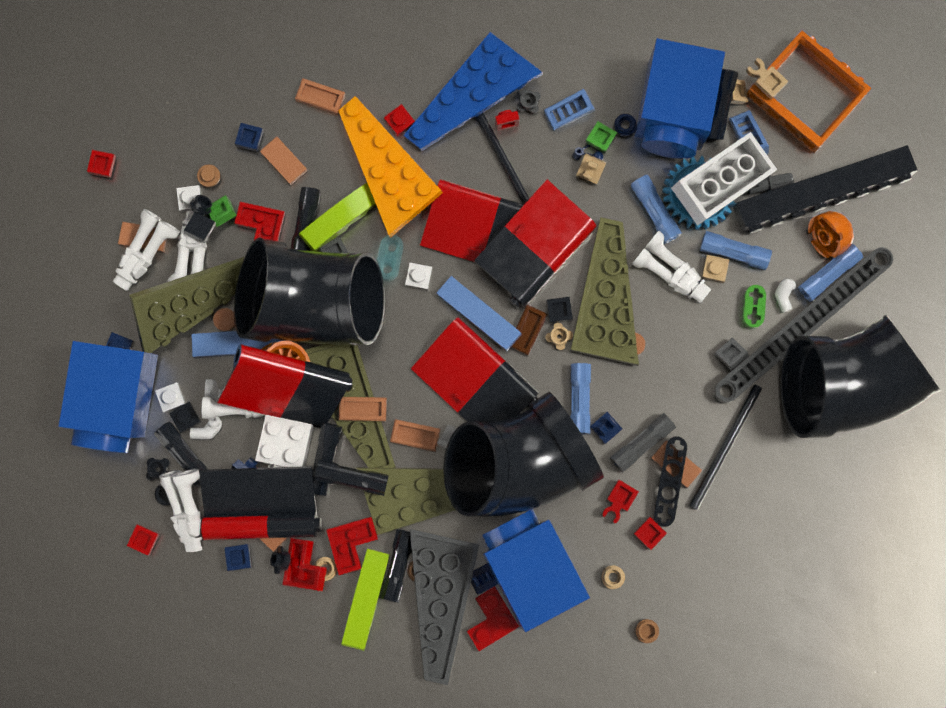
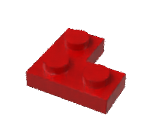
[234,202,285,241]
[326,517,378,576]
[282,538,327,591]
[467,586,519,651]

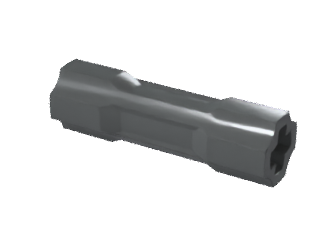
[610,413,676,473]

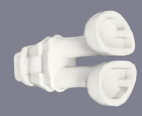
[113,209,180,291]
[167,211,208,282]
[632,231,711,303]
[202,379,265,419]
[159,469,203,552]

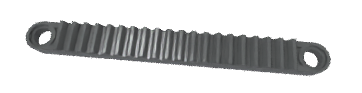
[714,247,894,403]

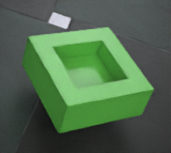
[586,121,617,153]
[209,195,236,227]

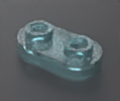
[377,235,404,281]

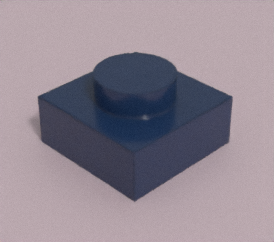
[235,123,264,152]
[106,332,134,350]
[224,544,252,571]

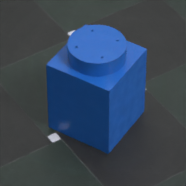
[634,38,725,159]
[59,341,158,453]
[482,509,590,632]

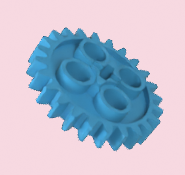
[662,156,736,230]

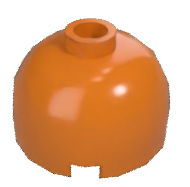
[808,211,854,258]

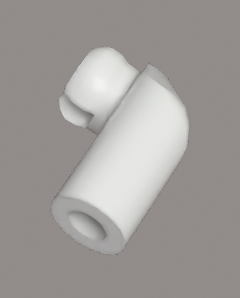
[775,279,796,313]
[190,417,222,439]

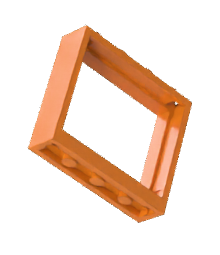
[747,31,871,153]

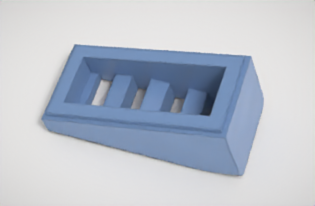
[544,89,596,130]
[729,110,769,154]

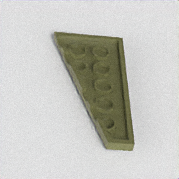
[571,217,639,366]
[129,257,244,354]
[305,344,396,468]
[356,467,456,535]

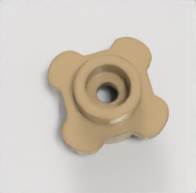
[545,323,573,350]

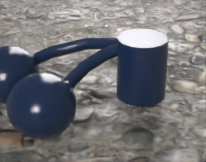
[572,145,604,160]

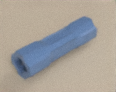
[630,175,682,244]
[700,231,772,270]
[798,244,864,302]
[570,363,591,435]

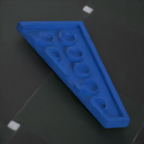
[403,32,543,151]

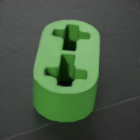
[742,285,766,329]

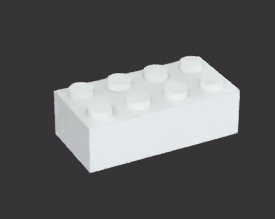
[671,132,777,226]

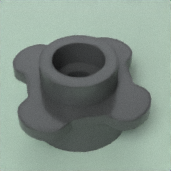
[517,90,541,114]

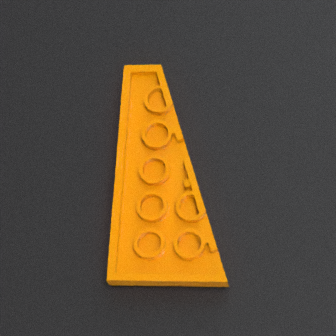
[338,96,442,238]

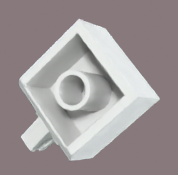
[255,415,314,468]

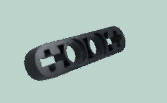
[654,436,687,527]

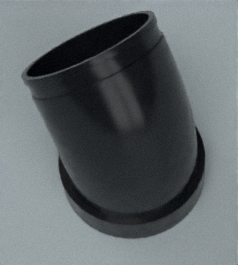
[234,238,385,345]
[781,315,941,438]
[443,391,604,517]

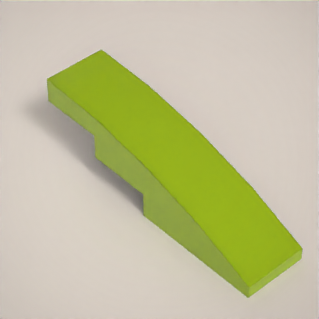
[299,183,376,251]
[341,549,390,651]

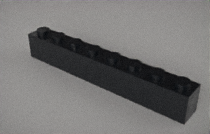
[733,145,918,234]

